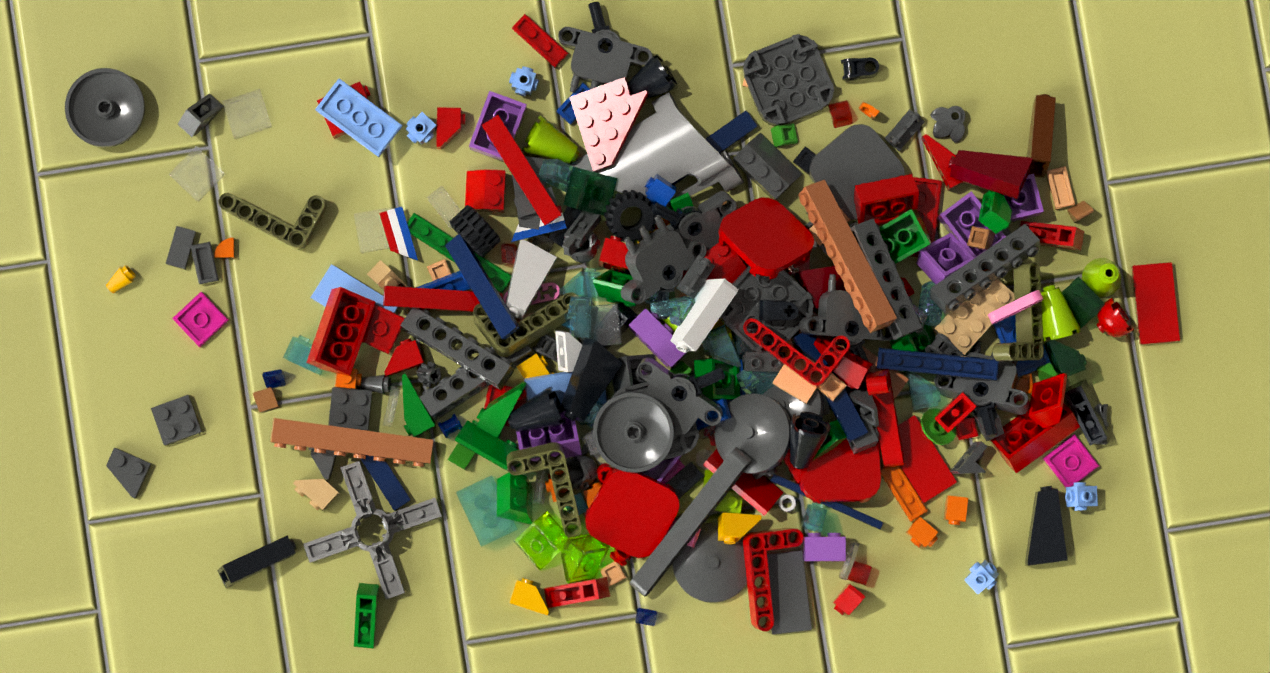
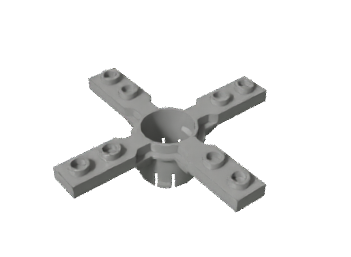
[303,461,442,599]

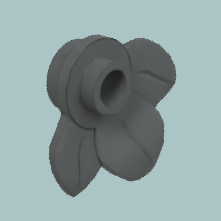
[930,106,965,143]

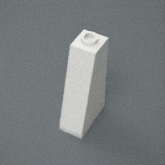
[506,239,557,320]
[670,279,739,353]

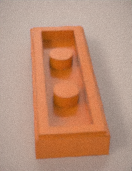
[880,466,927,522]

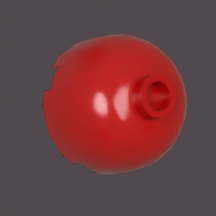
[1096,297,1134,338]

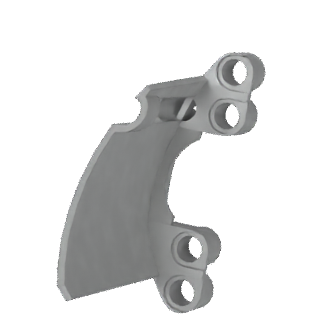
[570,92,744,207]

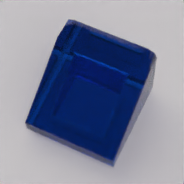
[262,369,286,388]
[635,608,657,626]

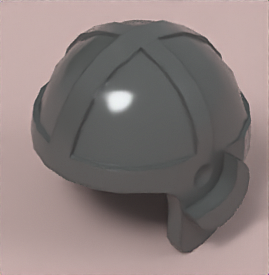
[570,232,600,263]
[566,455,598,490]

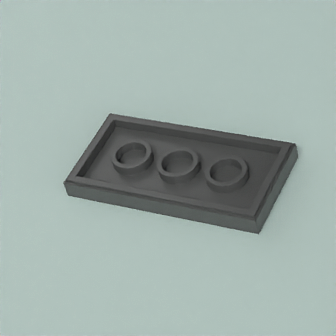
[767,550,812,635]

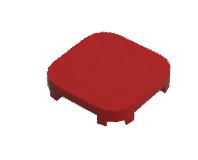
[718,197,814,280]
[799,422,881,504]
[585,468,679,558]

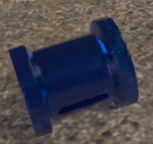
[437,414,463,439]

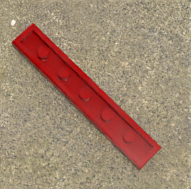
[481,115,562,226]
[383,286,503,312]

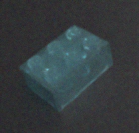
[456,475,518,547]

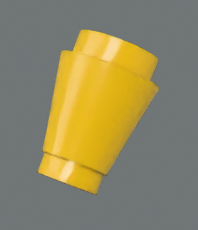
[106,265,136,293]

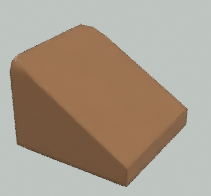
[1067,201,1094,223]
[967,226,995,251]
[253,387,279,412]

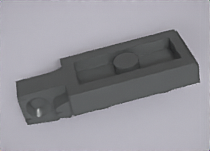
[562,210,601,256]

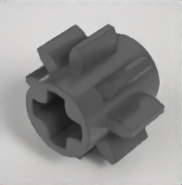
[417,361,441,387]

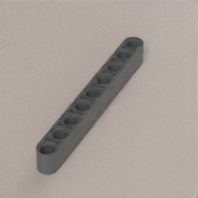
[629,447,752,597]

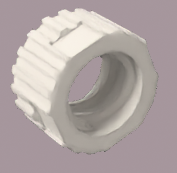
[778,494,796,512]

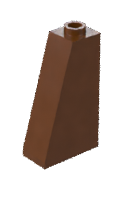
[1027,94,1056,178]

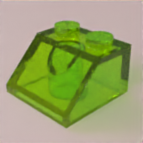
[514,511,573,570]
[561,534,610,584]

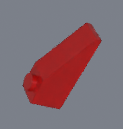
[921,134,965,191]
[1020,221,1084,251]
[814,336,873,389]
[544,577,610,608]

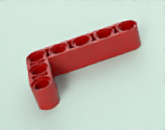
[743,318,850,387]
[866,369,905,468]
[743,528,804,631]

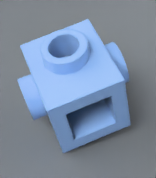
[509,66,539,96]
[406,112,437,145]
[1065,482,1098,511]
[965,559,999,594]

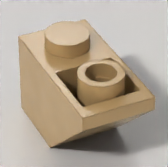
[367,260,408,291]
[293,479,340,511]

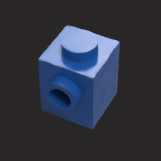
[644,174,676,206]

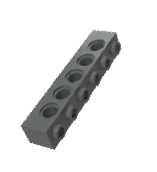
[850,218,922,340]
[930,224,1040,314]
[400,308,514,390]
[419,334,534,421]

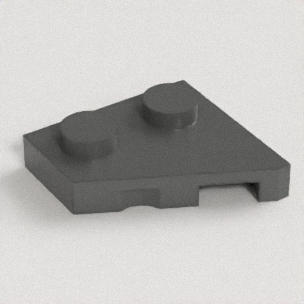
[106,448,151,499]

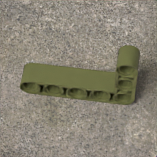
[218,193,327,250]
[993,262,1044,361]
[473,292,580,357]
[506,442,582,538]

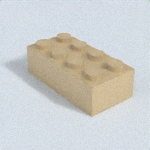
[932,270,1015,355]

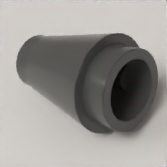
[361,374,391,394]

